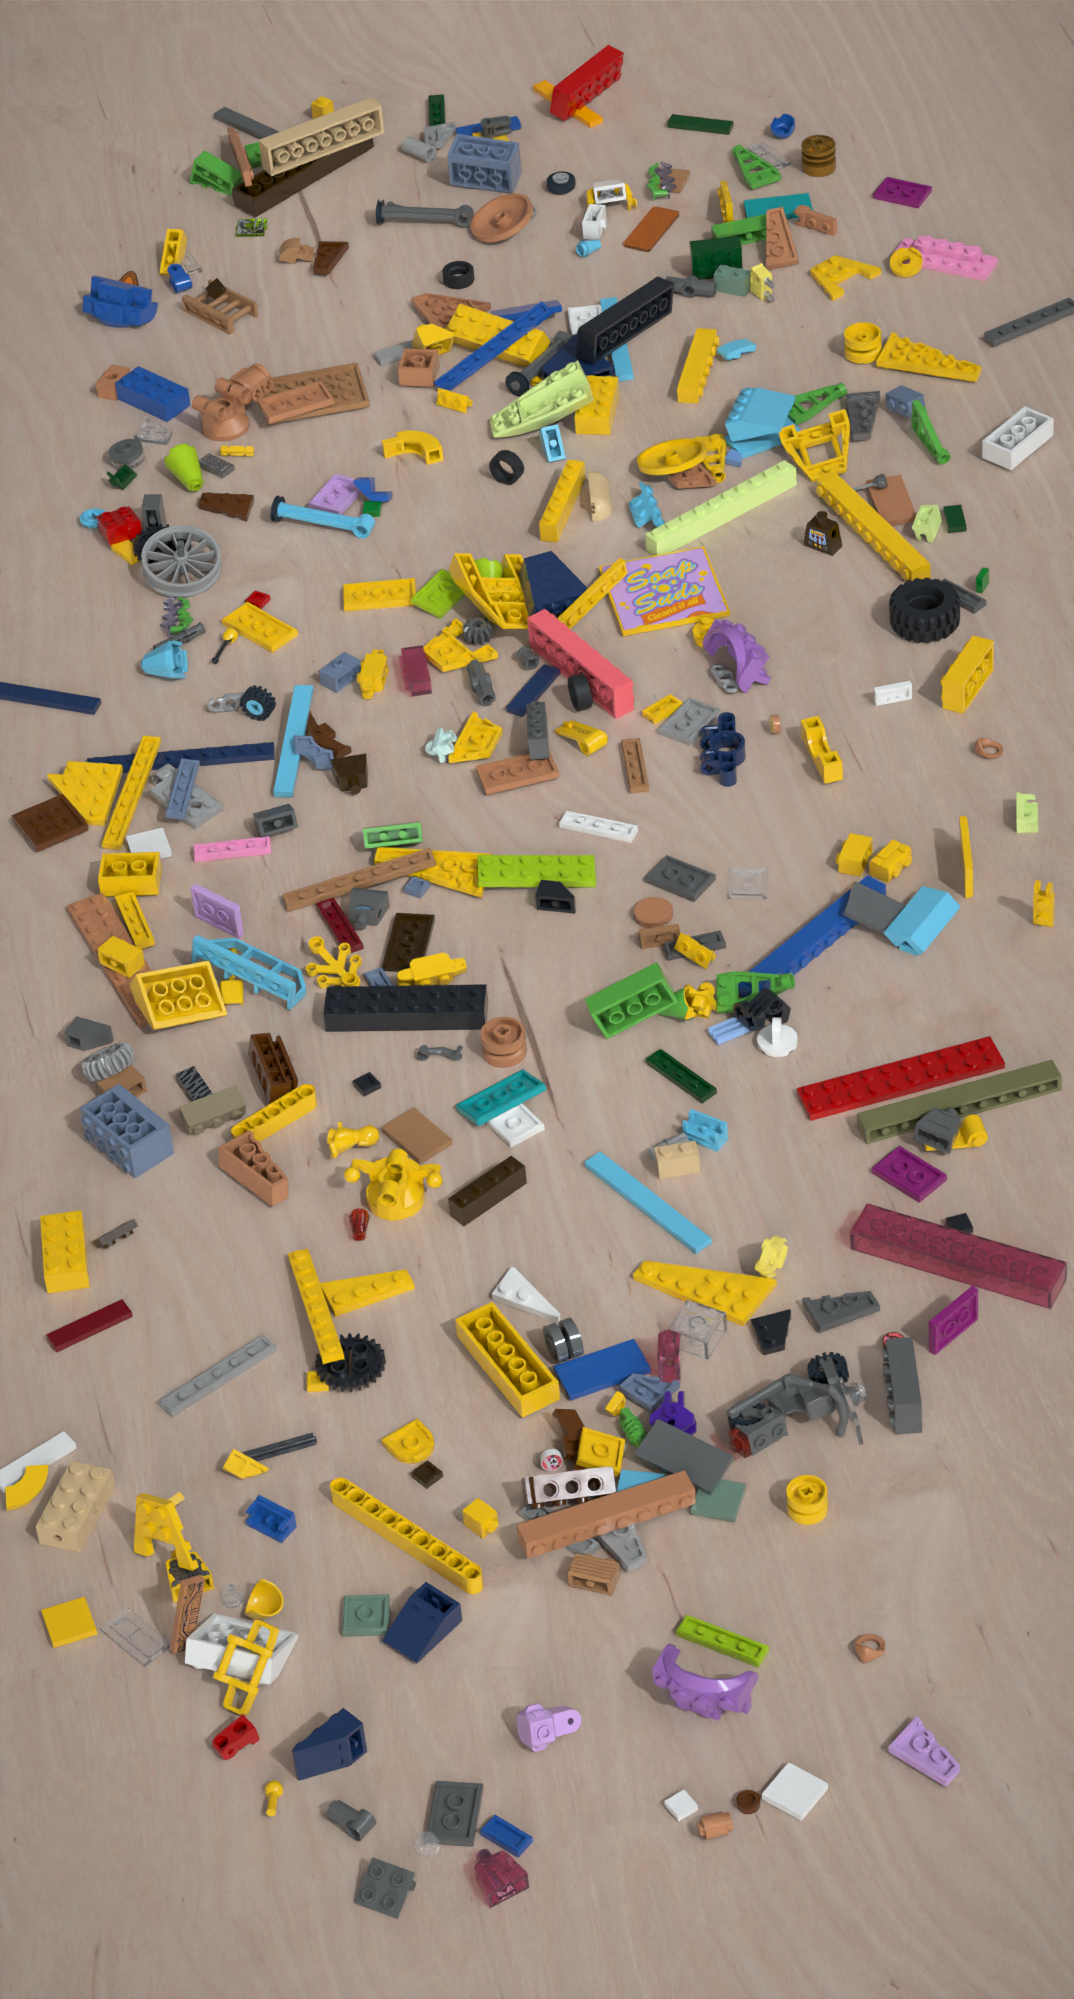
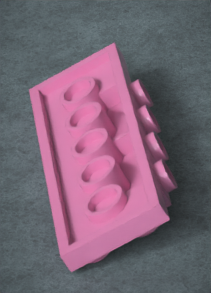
[894,235,998,281]

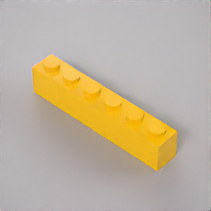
[677,328,720,404]
[539,460,586,543]

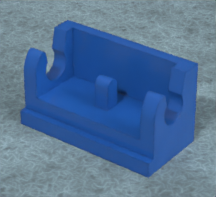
[246,1495,297,1543]

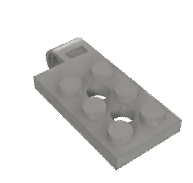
[150,764,223,830]

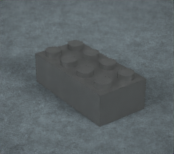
[882,1337,922,1435]

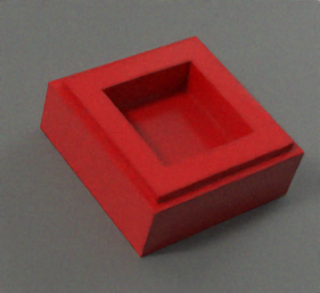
[245,590,271,609]

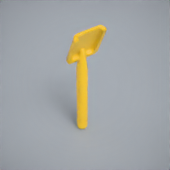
[219,948,244,1005]

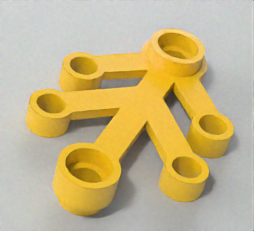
[306,936,362,988]

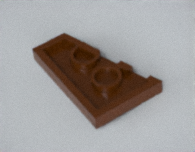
[313,241,349,275]
[199,492,254,522]

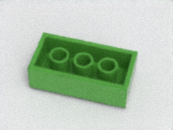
[585,962,679,1039]

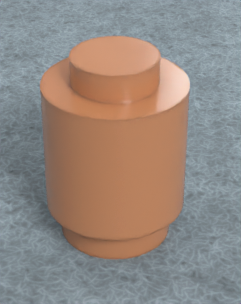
[696,1811,734,1840]

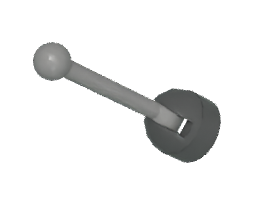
[852,474,888,491]

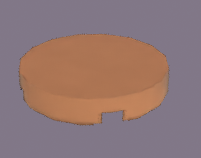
[634,897,673,928]

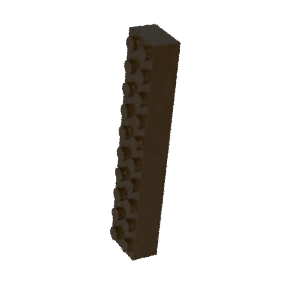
[232,138,374,217]

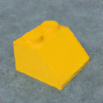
[412,324,455,356]

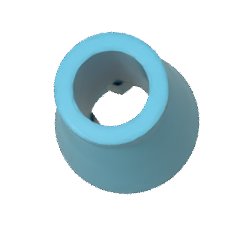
[576,239,601,257]

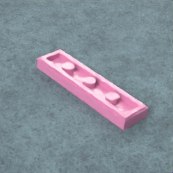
[193,836,271,862]

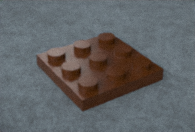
[12,794,89,852]

